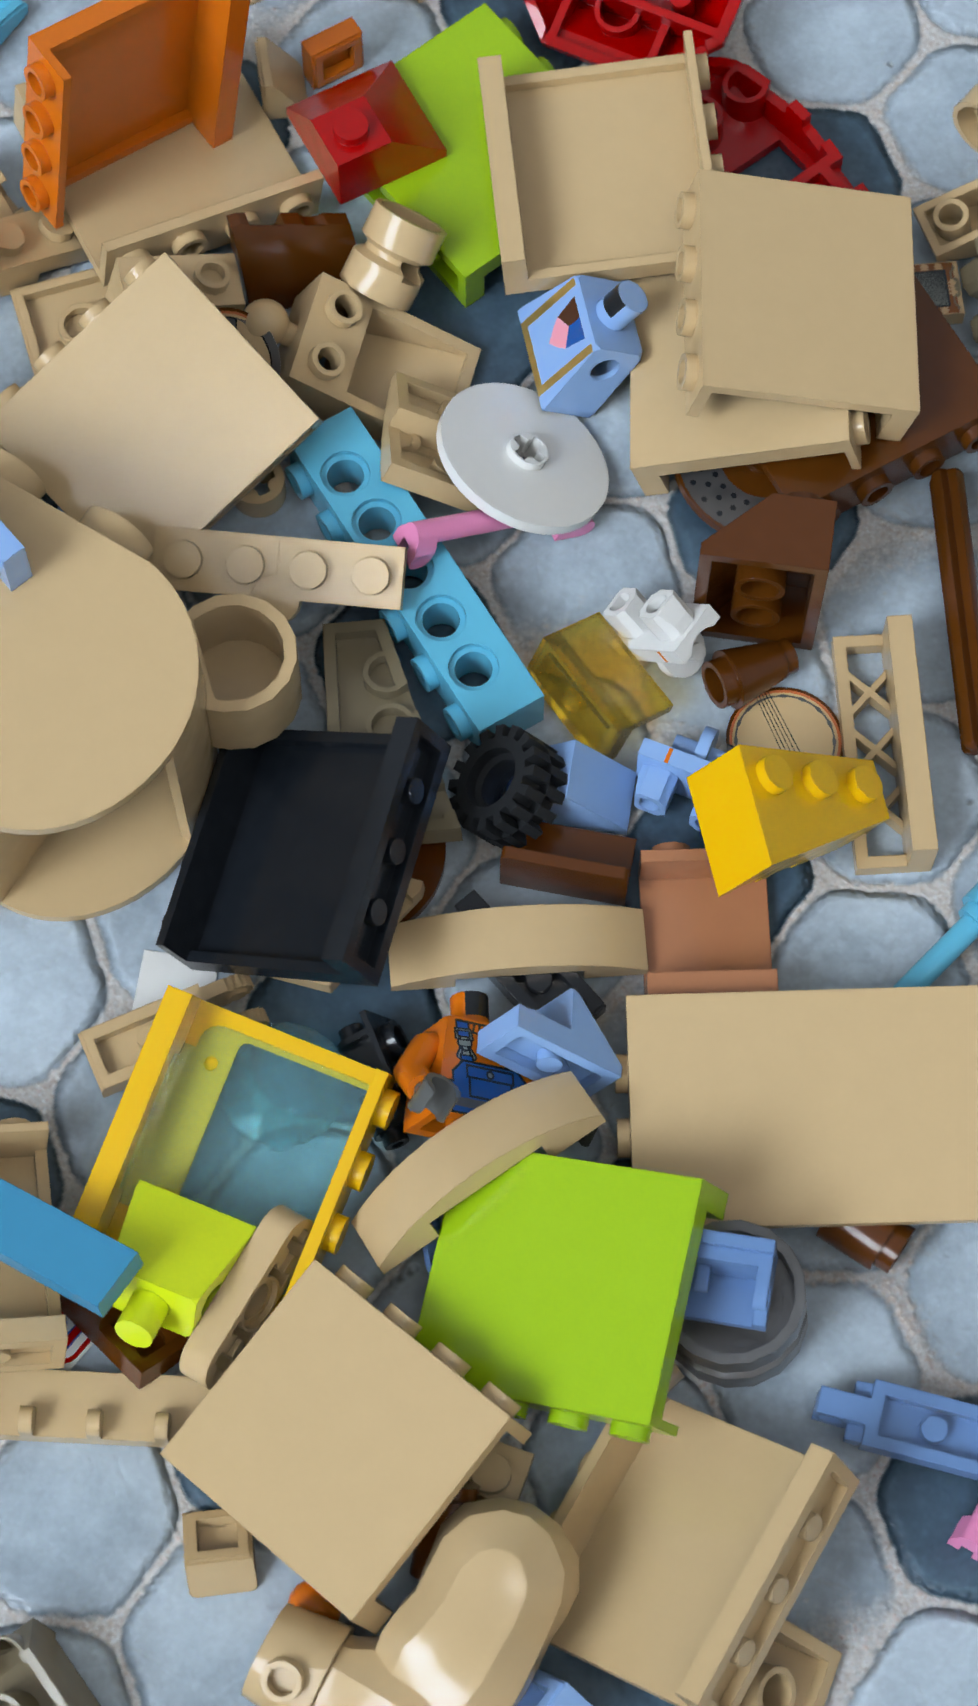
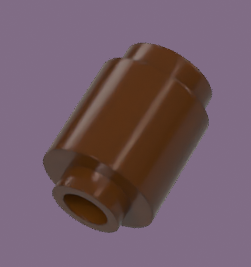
[816,1225,916,1274]

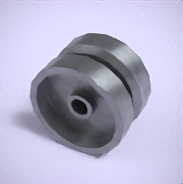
[675,1220,808,1388]

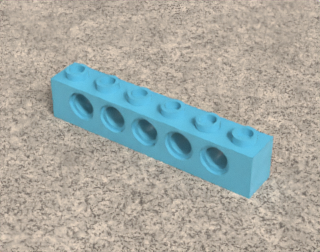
[285,407,544,746]

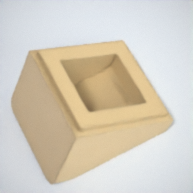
[254,37,307,120]
[182,1509,258,1598]

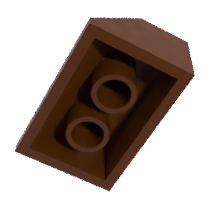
[693,491,838,650]

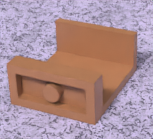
[638,842,779,995]

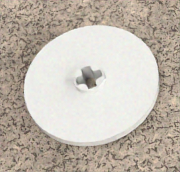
[436,383,609,535]

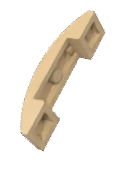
[388,904,649,991]
[351,1071,606,1274]

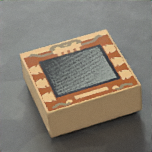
[914,261,965,324]

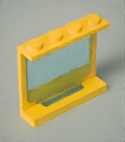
[73,985,400,1314]

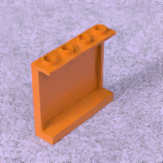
[20,0,250,230]

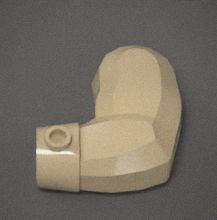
[241,1496,579,1706]

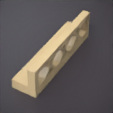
[831,614,939,876]

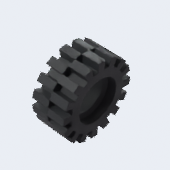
[447,724,568,849]

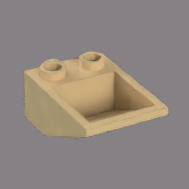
[244,272,481,441]

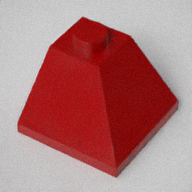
[286,60,447,205]

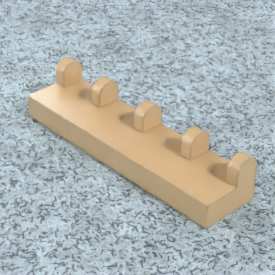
[0,1370,210,1447]

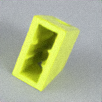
[112,1180,256,1348]

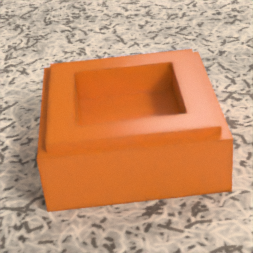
[301,17,364,90]

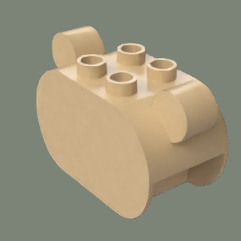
[0,448,302,922]

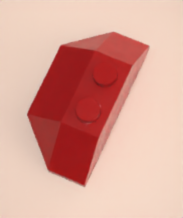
[524,0,744,65]

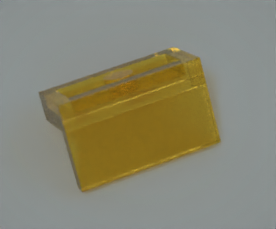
[527,612,673,759]

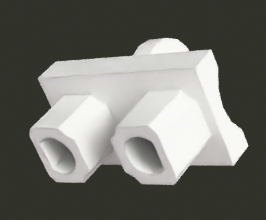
[603,587,720,678]

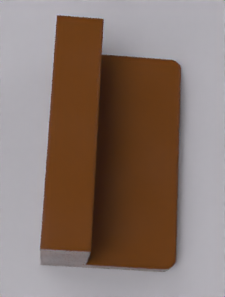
[500,822,637,906]

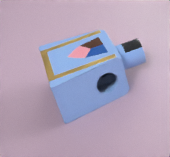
[517,275,648,418]

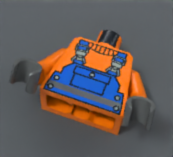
[393,991,598,1147]

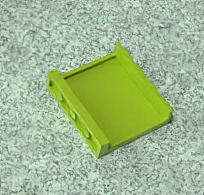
[364,3,555,308]
[414,1153,729,1444]

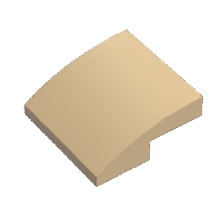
[380,371,479,511]

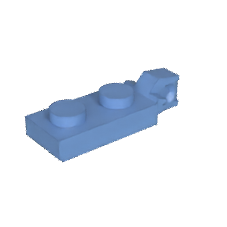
[811,1379,978,1481]

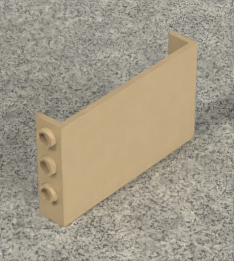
[615,985,978,1229]

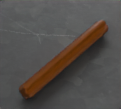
[929,468,978,756]

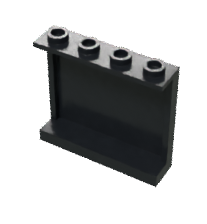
[156,717,452,987]

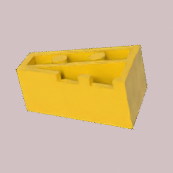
[687,745,890,897]

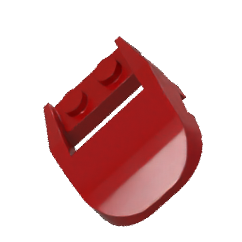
[701,57,869,191]

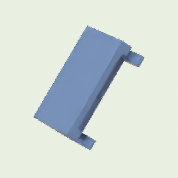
[684,1229,778,1332]

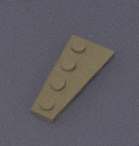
[322,619,463,844]

